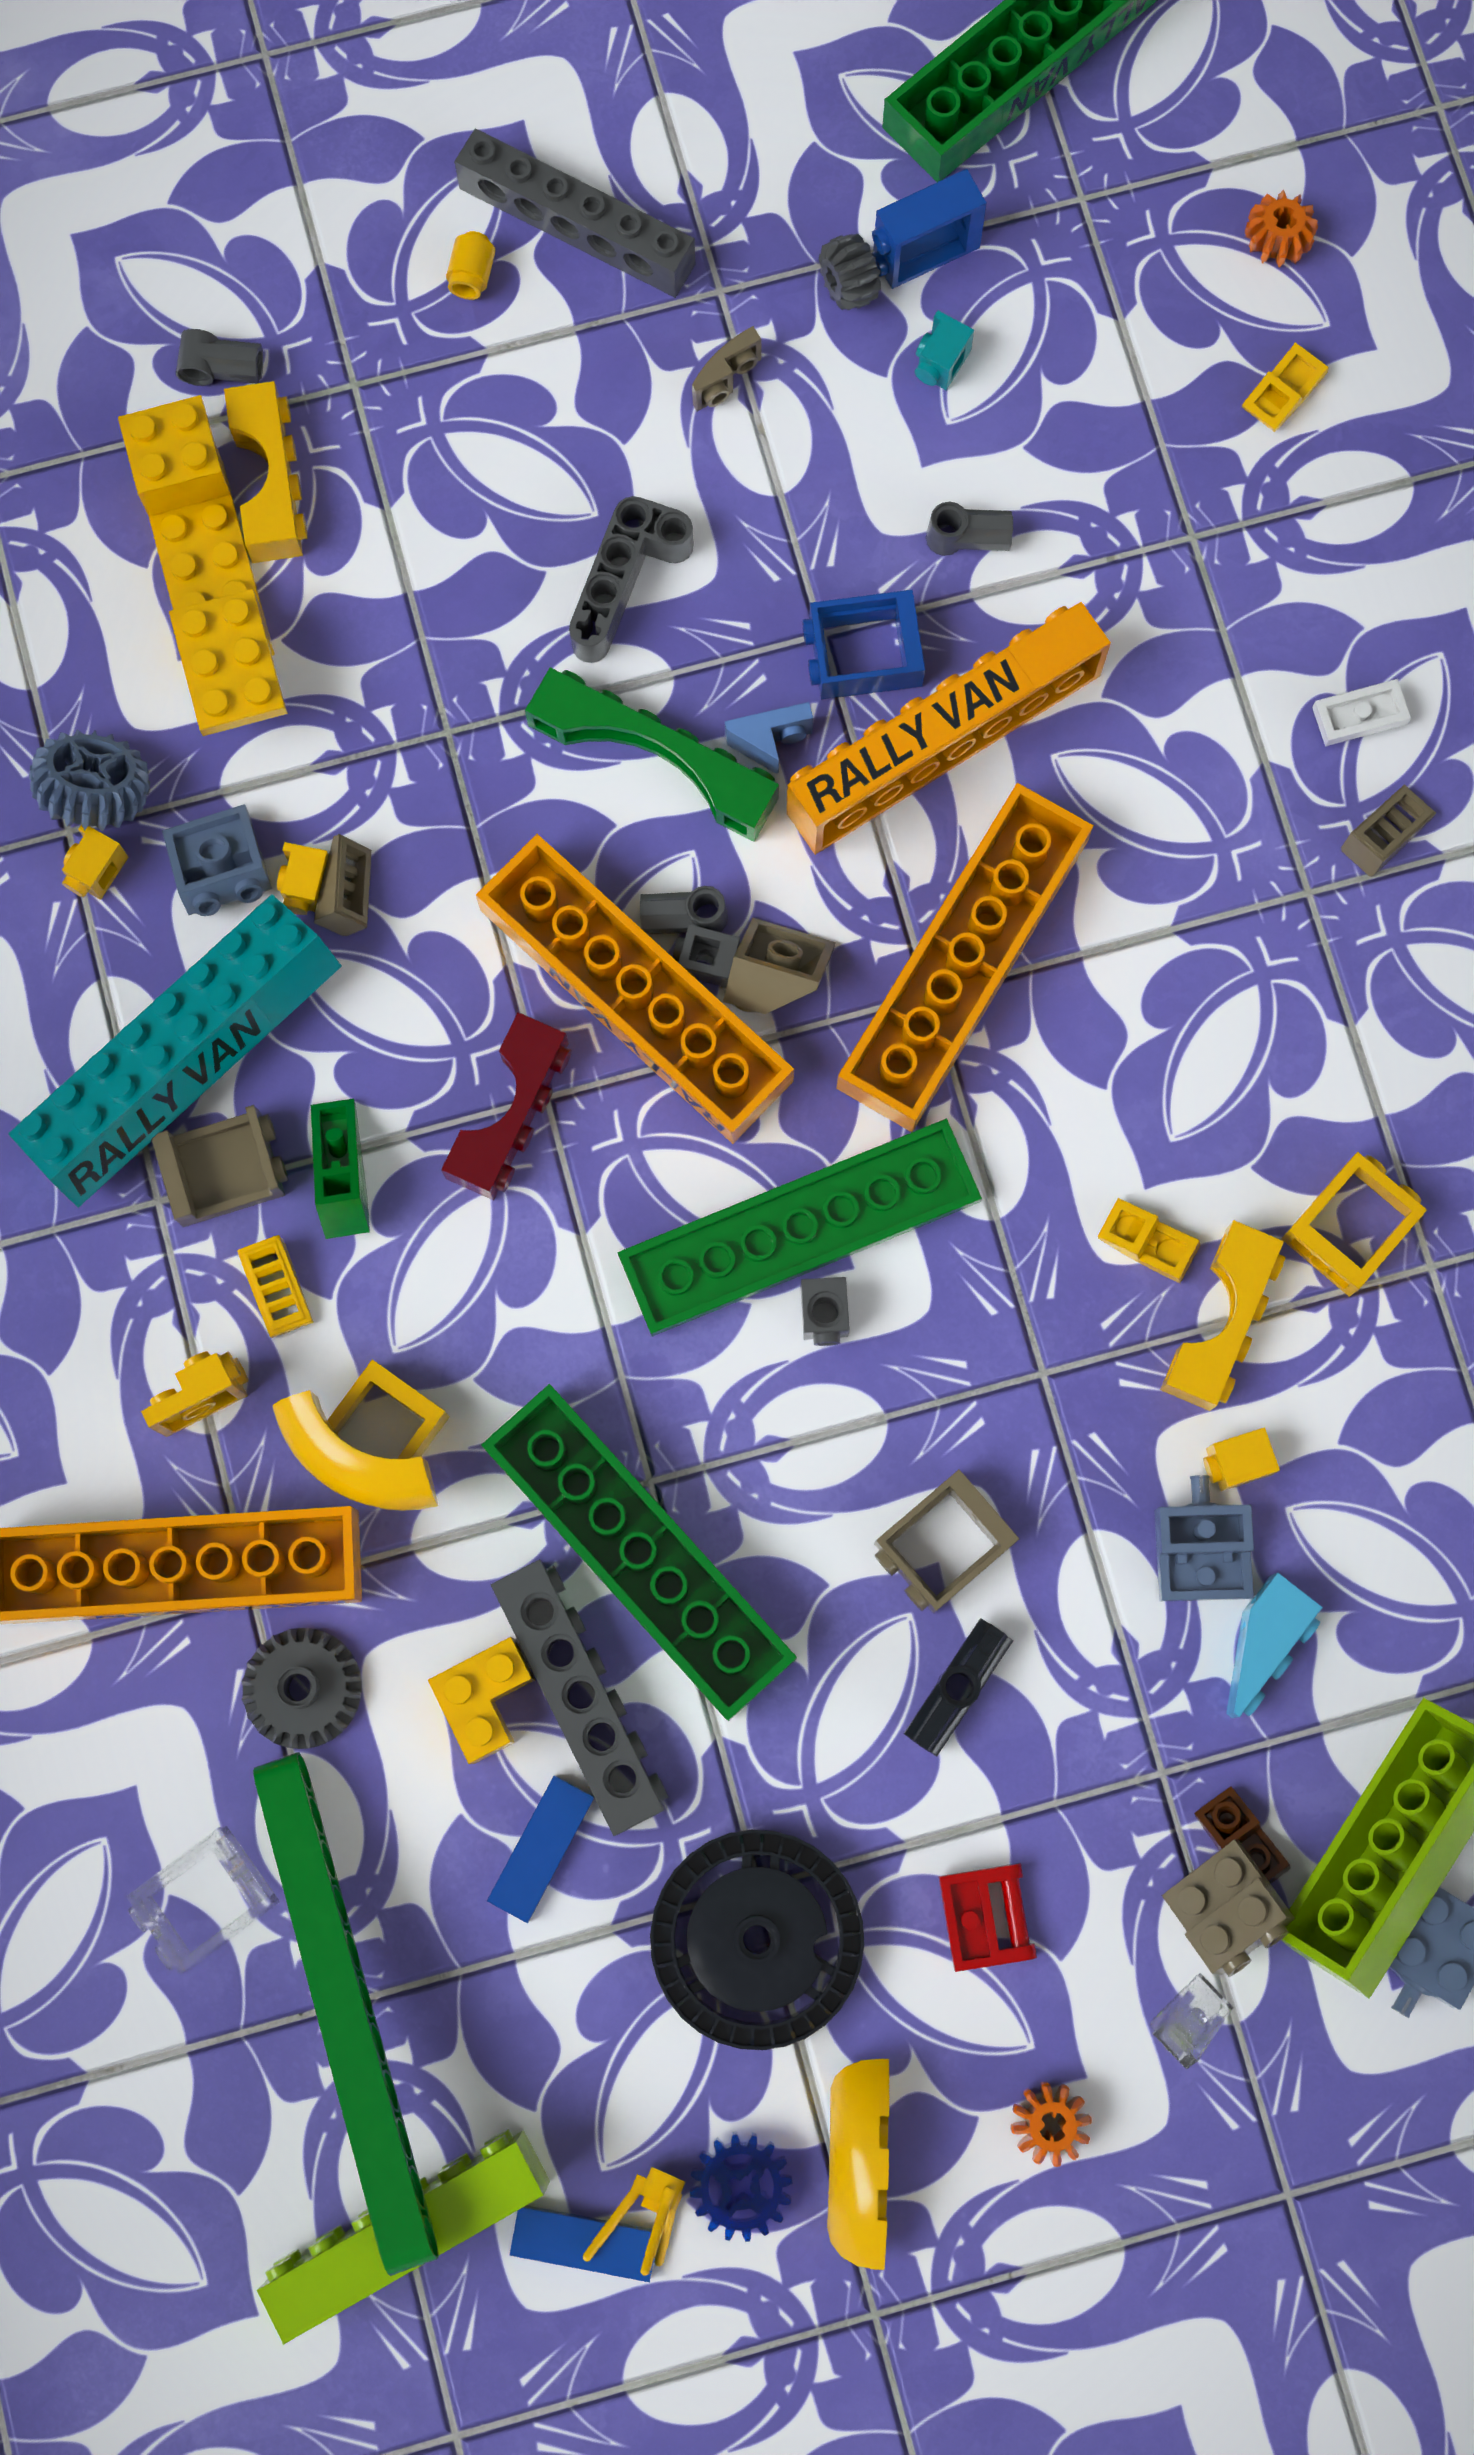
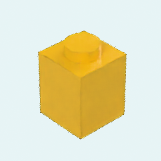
[1203,1427,1280,1491]

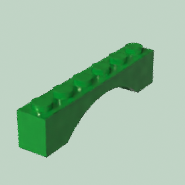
[525,667,779,842]

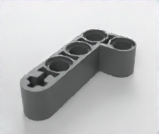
[569,496,694,663]

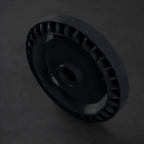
[650,1829,864,2050]

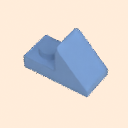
[725,702,813,774]

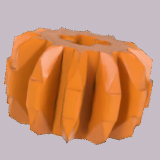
[1245,189,1318,268]
[1010,2081,1092,2167]

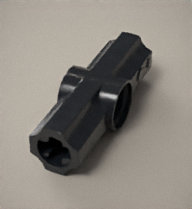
[903,1618,1014,1757]

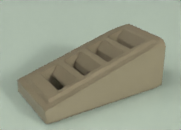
[1341,784,1436,877]
[314,834,372,936]

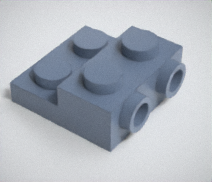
[162,804,272,916]

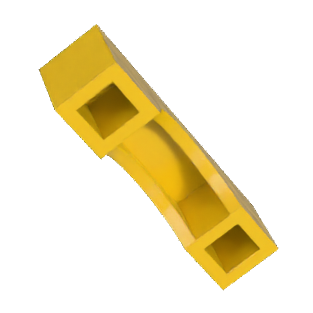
[224,381,308,563]
[1160,1220,1286,1411]

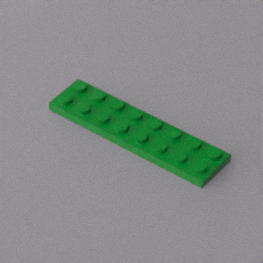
[617,1118,982,1337]

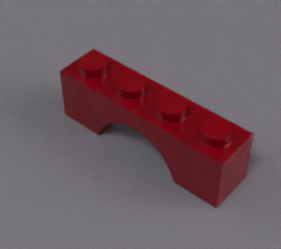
[441,1012,572,1201]

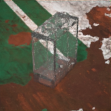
[126,1826,280,1974]

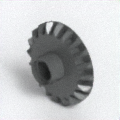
[242,1628,362,1749]

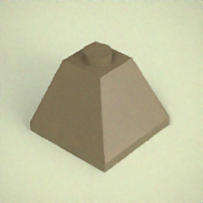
[723,918,836,1014]

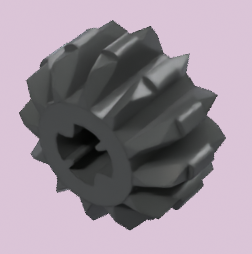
[819,234,881,310]

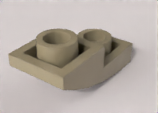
[692,326,762,411]

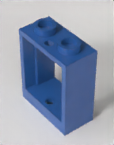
[872,169,987,289]
[802,589,925,700]

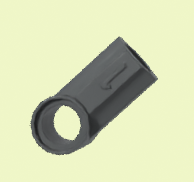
[176,329,264,386]
[925,501,1013,556]
[640,886,728,934]

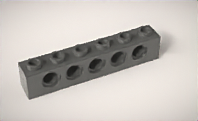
[454,128,696,298]
[490,1559,669,1836]

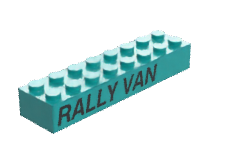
[8,894,342,1208]

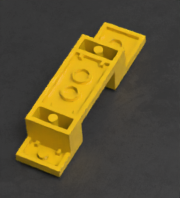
[118,395,288,736]

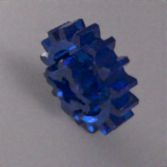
[690,2131,793,2242]

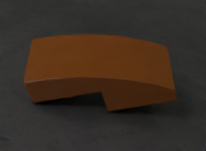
[1194,1786,1291,1884]

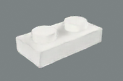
[1312,679,1411,747]

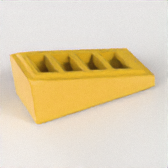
[237,1235,314,1338]

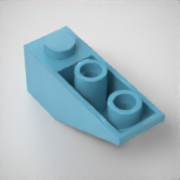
[1226,1573,1323,1718]

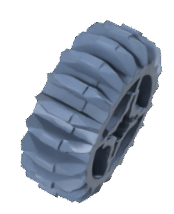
[29,729,150,831]

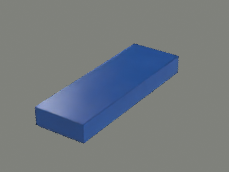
[487,1775,595,1923]
[509,2205,654,2283]

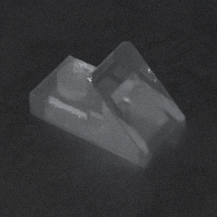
[1150,1973,1234,2070]

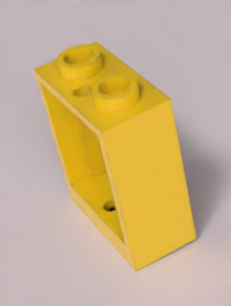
[1281,1152,1427,1297]
[328,1359,450,1459]

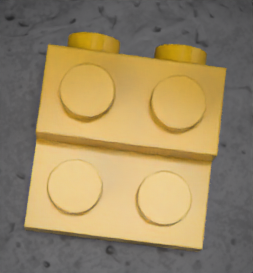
[141,1351,249,1437]

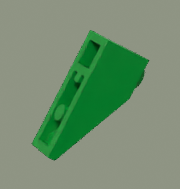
[310,1098,370,1239]

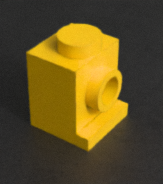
[62,825,129,900]
[277,842,329,915]

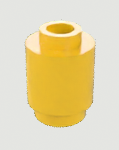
[446,231,496,300]

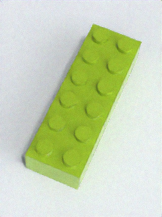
[1281,1697,1474,1999]
[256,2129,550,2345]

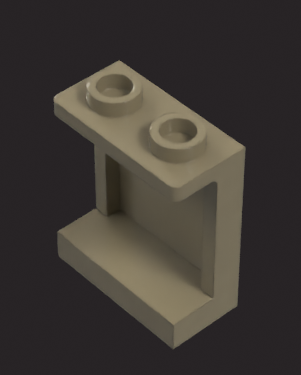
[151,1105,288,1227]

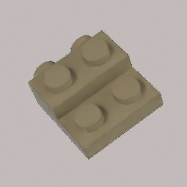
[1161,1839,1296,1977]

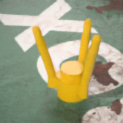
[583,2167,686,2276]

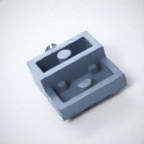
[1154,1475,1254,1602]
[1389,1887,1474,2018]

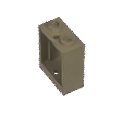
[874,1469,1019,1614]

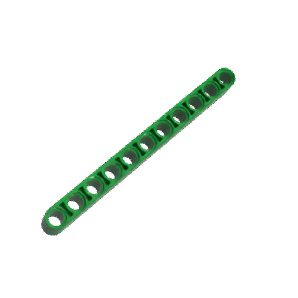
[253,1752,439,2276]

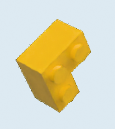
[428,1637,535,1764]

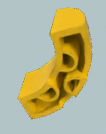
[272,1390,439,1511]
[827,2059,889,2270]

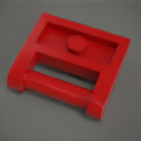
[938,1863,1037,1972]

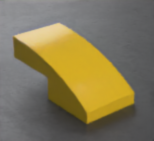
[1242,342,1329,432]
[1098,1198,1201,1283]

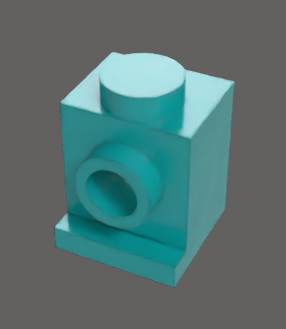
[914,310,974,391]

